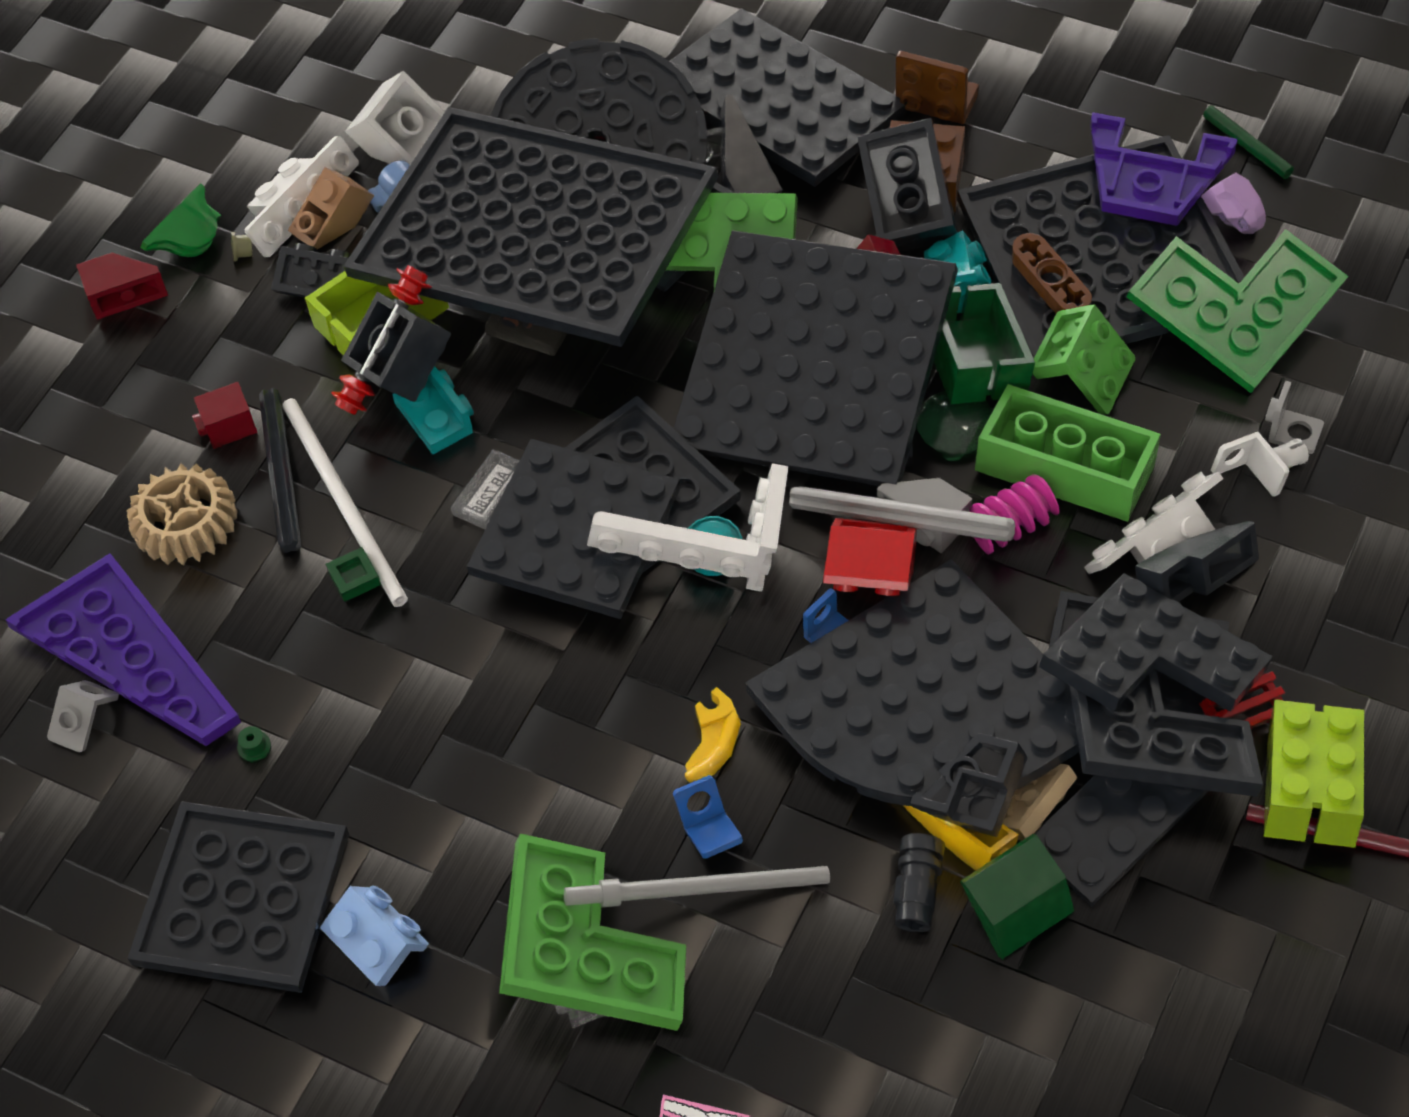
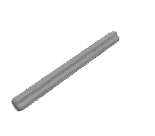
[789,486,1015,542]

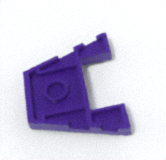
[1090,112,1237,226]

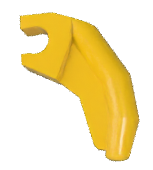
[685,687,741,783]

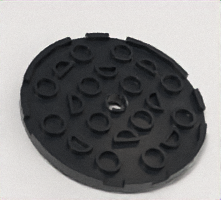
[491,38,708,165]

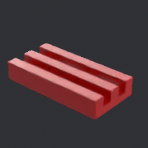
[1200,671,1285,729]

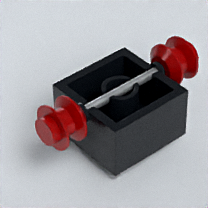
[331,265,452,415]

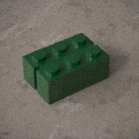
[934,283,1035,404]

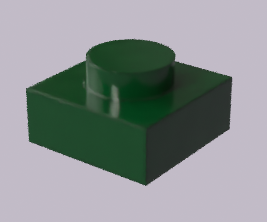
[325,547,381,602]

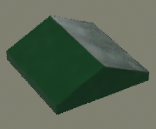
[960,834,1074,959]

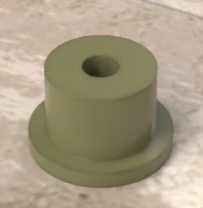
[231,232,252,262]

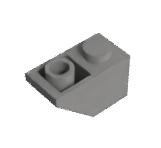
[877,478,972,553]

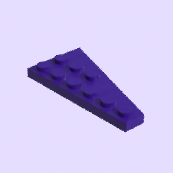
[5,553,241,746]

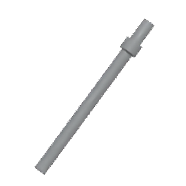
[564,866,830,907]

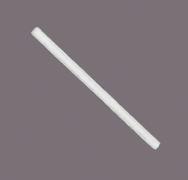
[282,398,408,607]

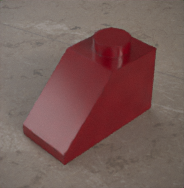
[76,252,169,320]

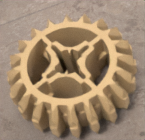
[127,463,237,566]

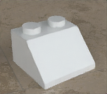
[345,71,445,164]

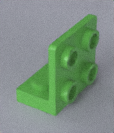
[1033,304,1135,415]

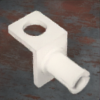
[1211,432,1309,496]

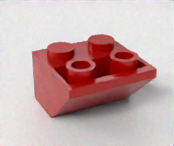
[823,518,917,596]

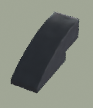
[1135,521,1259,602]

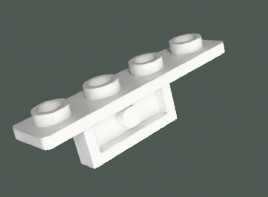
[245,136,359,257]
[1084,472,1223,574]

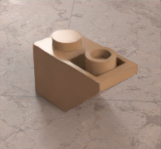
[288,167,374,250]

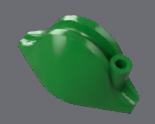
[140,183,222,257]

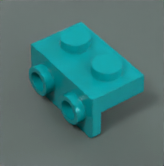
[923,230,991,296]

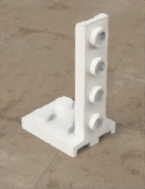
[587,463,788,592]

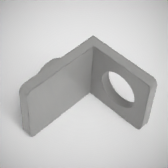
[1265,381,1324,454]
[47,680,119,752]

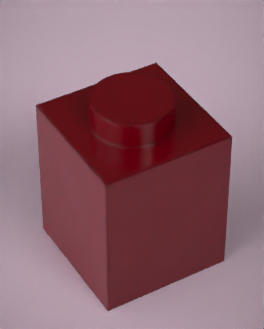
[192,382,258,449]

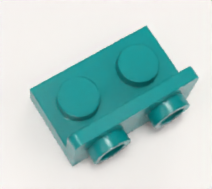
[392,366,474,454]

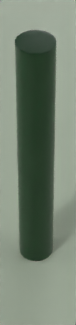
[1203,105,1294,179]

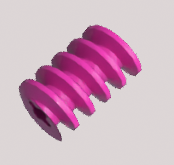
[969,474,1059,555]

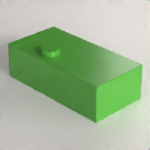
[975,384,1161,522]

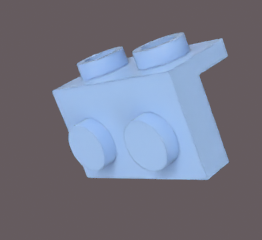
[320,886,429,986]

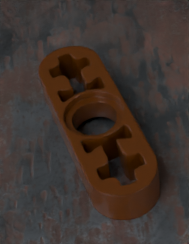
[1012,233,1092,314]

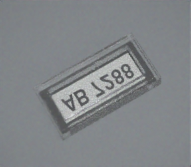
[451,449,519,529]

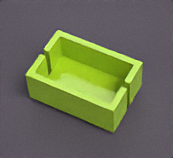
[305,271,449,356]
[1264,700,1364,848]

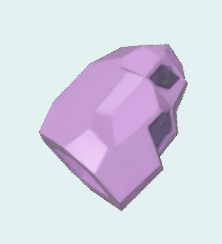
[1201,173,1266,234]

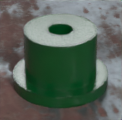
[237,726,271,762]

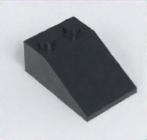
[857,118,958,253]

